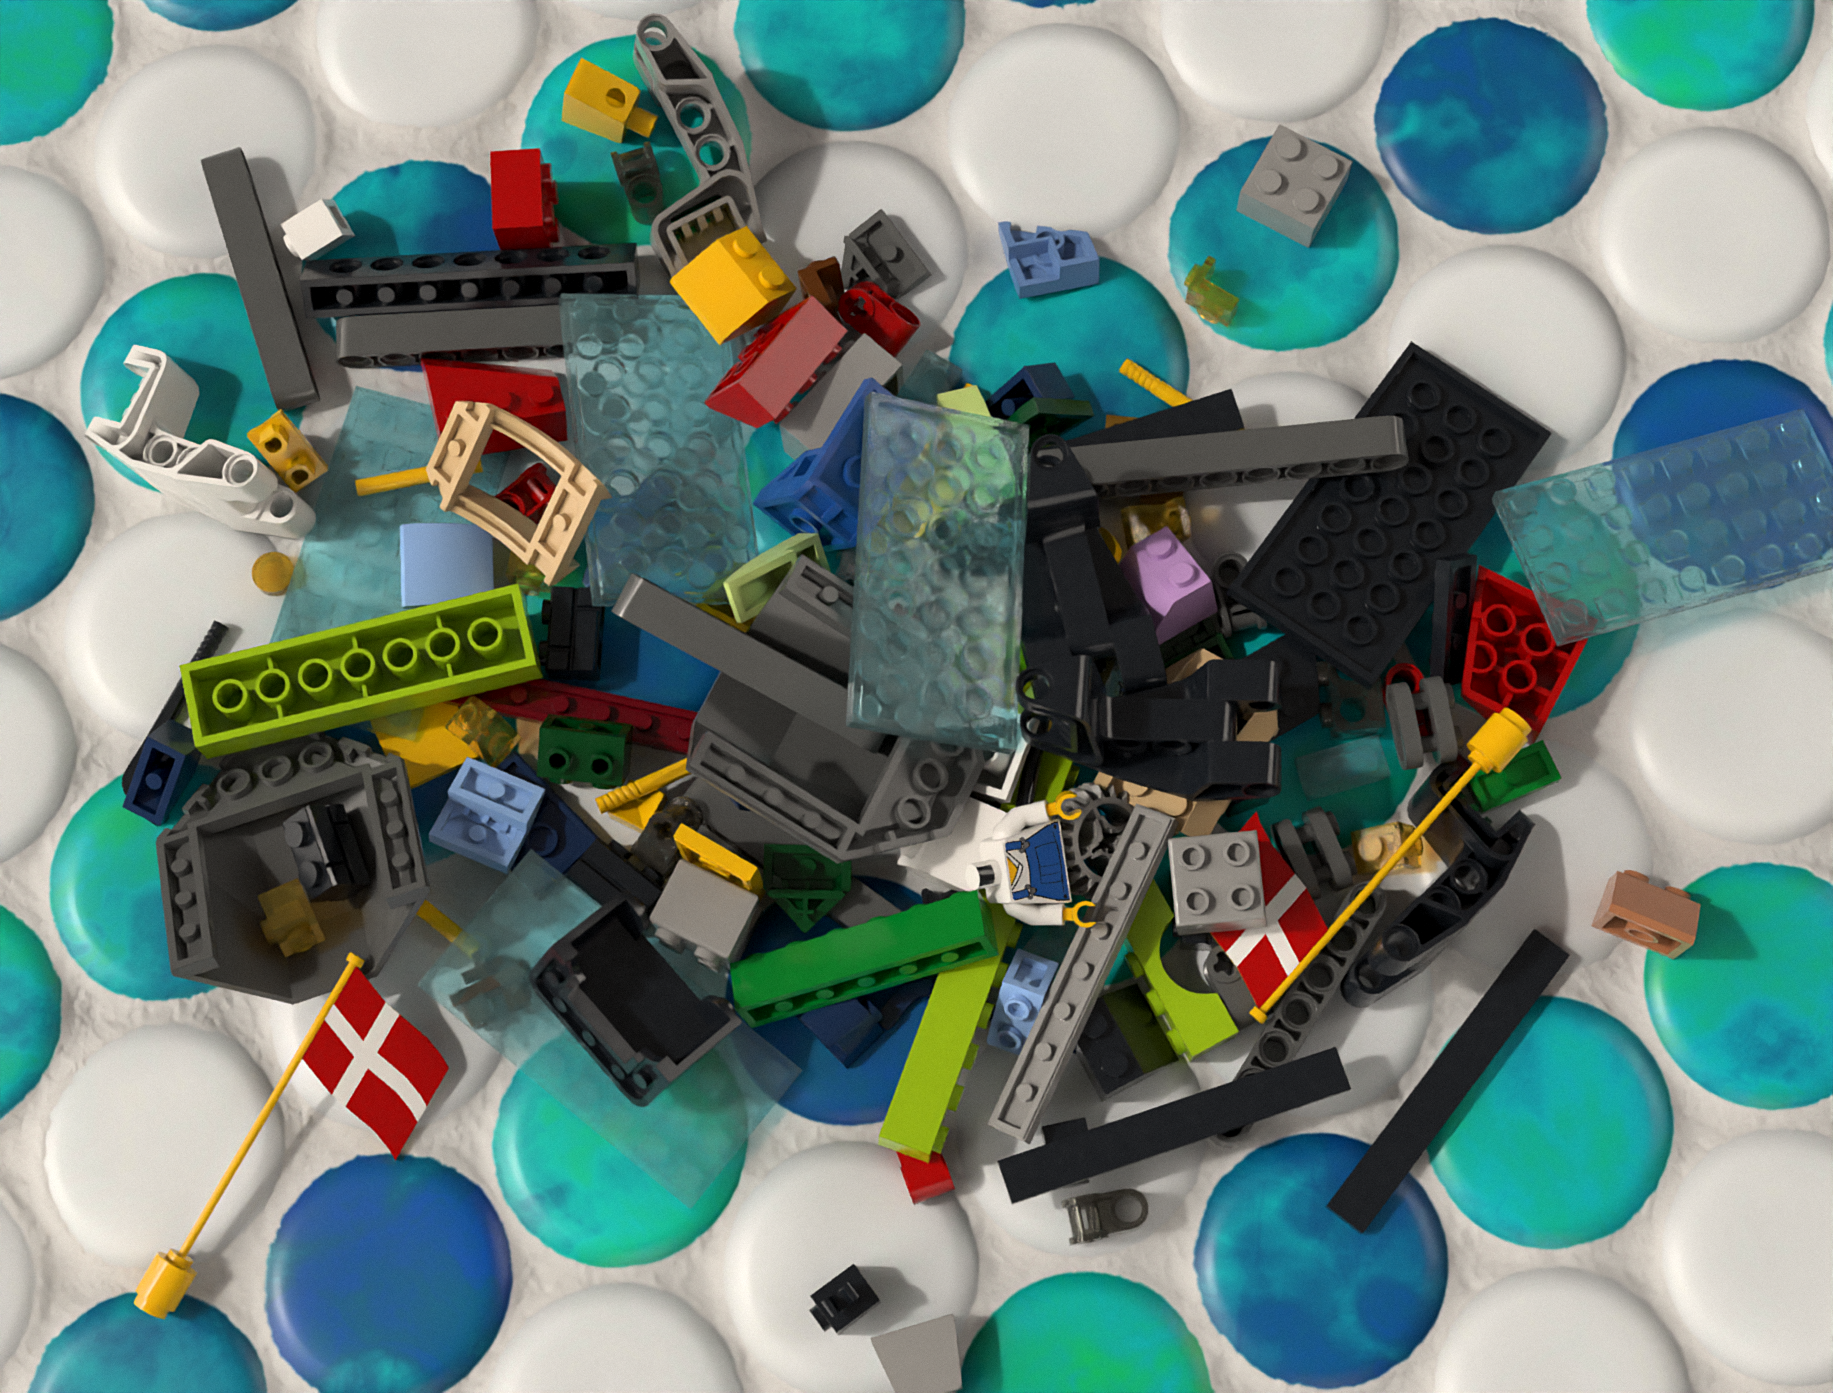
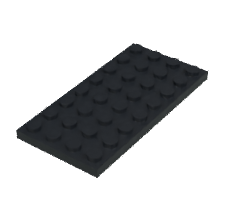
[1226,341,1552,691]

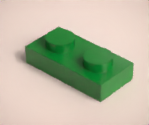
[1467,740,1562,815]

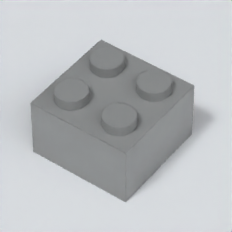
[1236,124,1353,248]

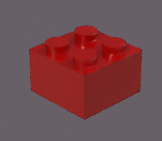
[490,148,560,250]

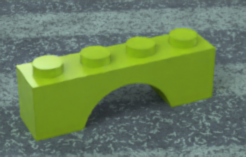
[1124,878,1239,1062]

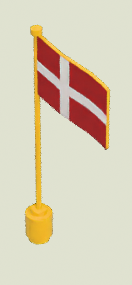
[1209,707,1532,1024]
[134,952,449,1319]

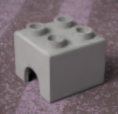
[1168,830,1267,935]
[650,859,764,974]

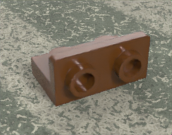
[797,256,845,345]

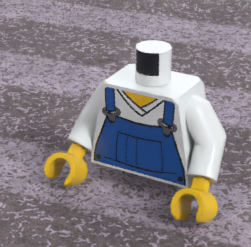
[965,791,1096,928]

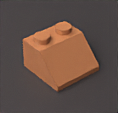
[1591,870,1701,959]

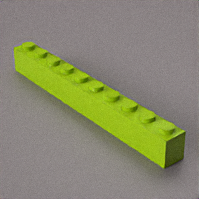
[878,751,1081,1163]

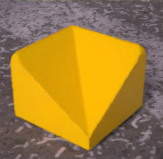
[607,780,668,837]

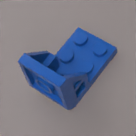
[752,378,934,552]

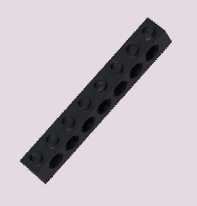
[300,243,640,318]

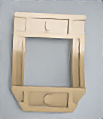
[426,401,613,586]
[1093,648,1279,837]

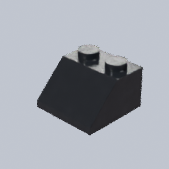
[1074,983,1179,1102]

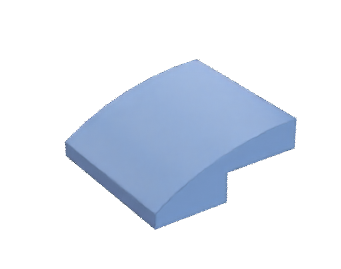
[400,523,494,609]
[429,757,545,875]

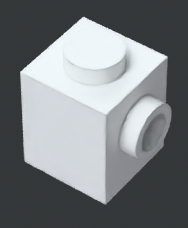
[281,199,355,260]

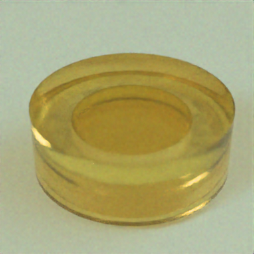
[252,552,297,596]

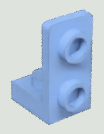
[987,949,1059,1055]

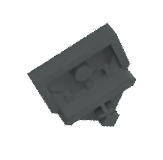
[841,209,932,299]

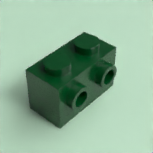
[537,714,633,790]

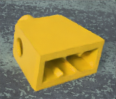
[562,58,659,143]

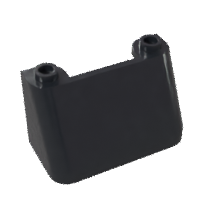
[529,888,742,1107]

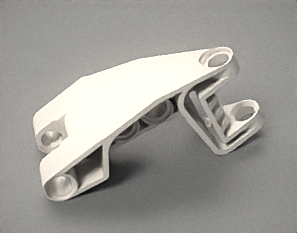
[84,345,316,539]

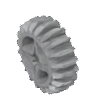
[1052,782,1135,900]

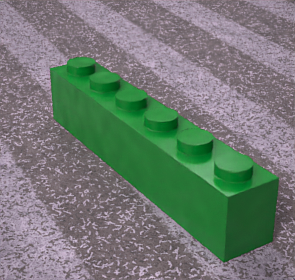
[730,890,999,1028]

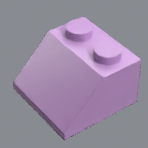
[1119,526,1218,645]

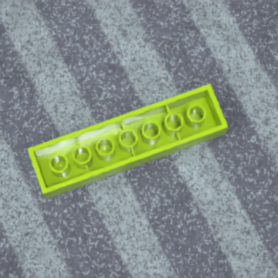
[179,584,543,759]

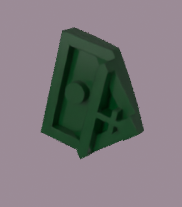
[1006,397,1094,458]
[763,843,852,933]

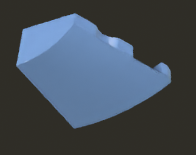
[998,221,1100,299]

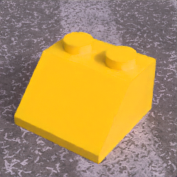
[670,226,797,345]

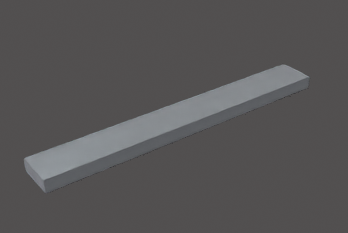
[987,803,1179,1145]

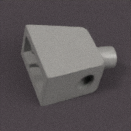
[871,1313,963,1393]

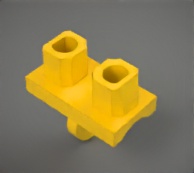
[247,409,328,493]

